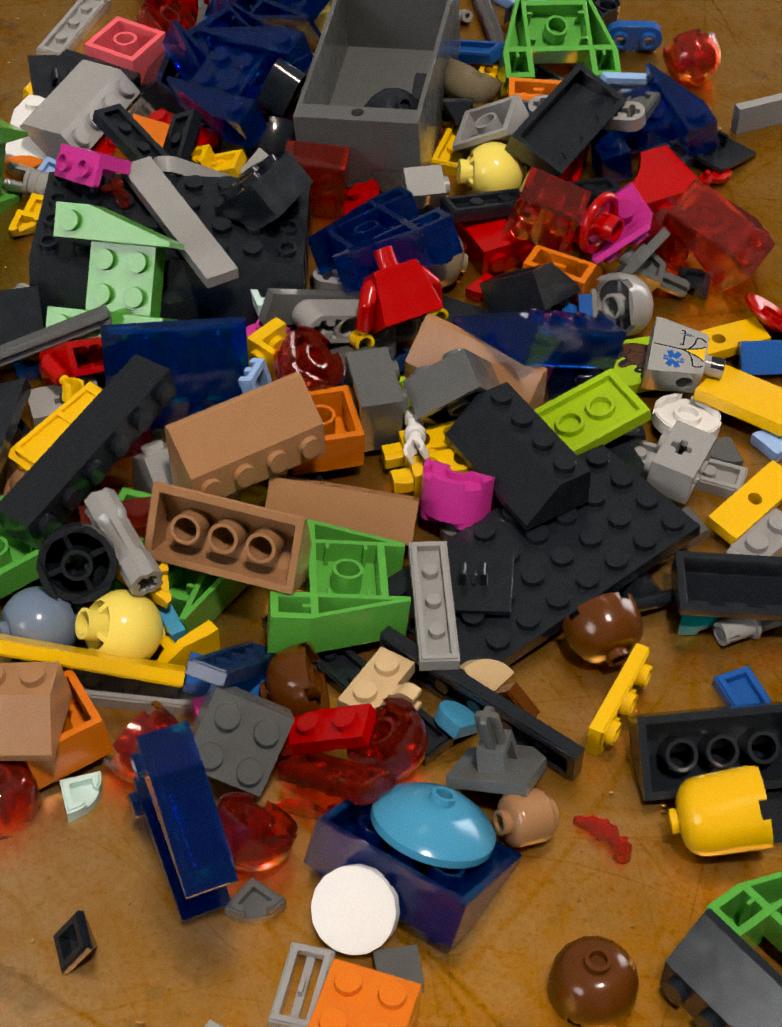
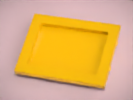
[7,381,102,472]

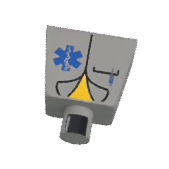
[640,316,726,393]

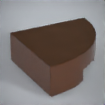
[495,682,540,717]

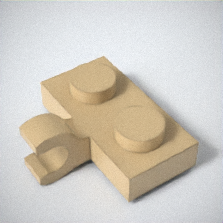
[337,646,422,722]

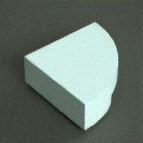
[59,771,103,823]

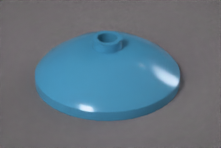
[370,782,496,869]

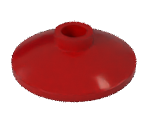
[745,293,782,335]

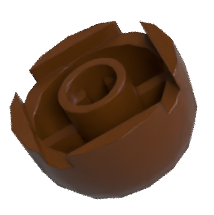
[562,592,644,666]
[260,641,330,717]
[547,936,639,1027]

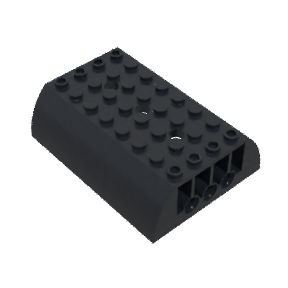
[29,172,313,348]

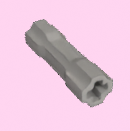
[84,487,163,597]

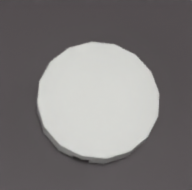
[651,393,722,437]
[310,864,400,955]

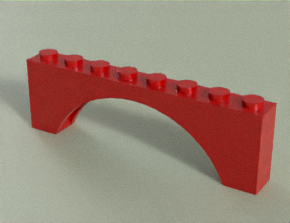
[448,145,706,276]

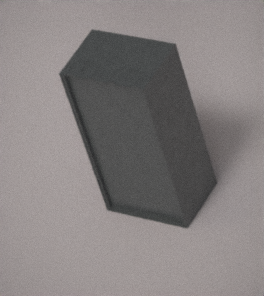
[293,0,461,193]

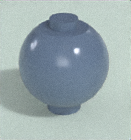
[0,586,85,662]

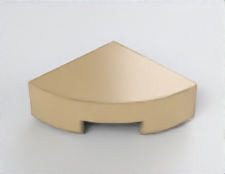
[459,658,514,692]

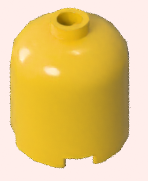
[668,765,773,857]

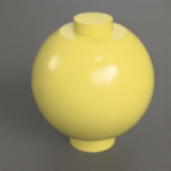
[456,142,527,194]
[75,589,165,660]

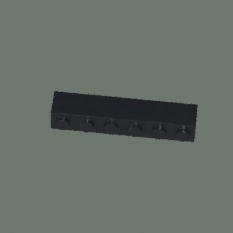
[0,354,178,550]

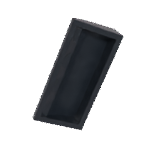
[504,63,628,177]
[671,551,782,620]

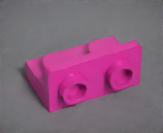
[54,143,132,188]

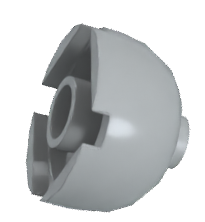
[590,272,654,340]

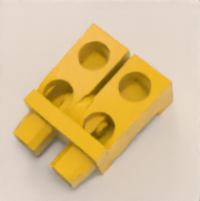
[381,420,472,497]

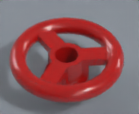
[579,191,624,254]

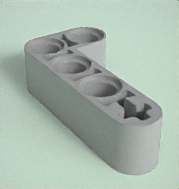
[292,299,421,343]

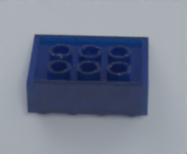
[452,308,627,369]
[101,316,249,430]
[304,776,522,949]

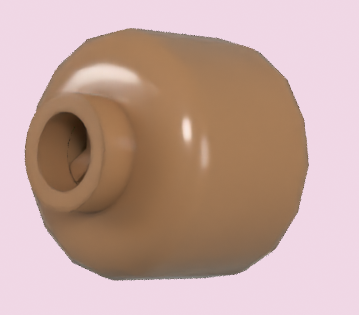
[493,788,559,848]

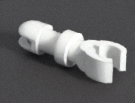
[403,407,429,465]

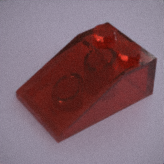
[664,179,775,292]

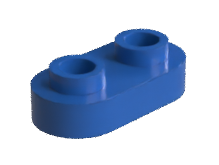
[607,20,662,52]

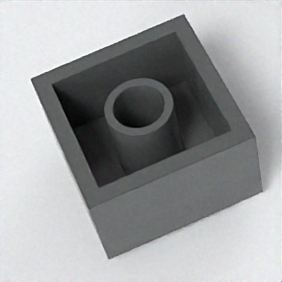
[343,347,409,452]
[402,348,500,425]
[180,683,295,797]

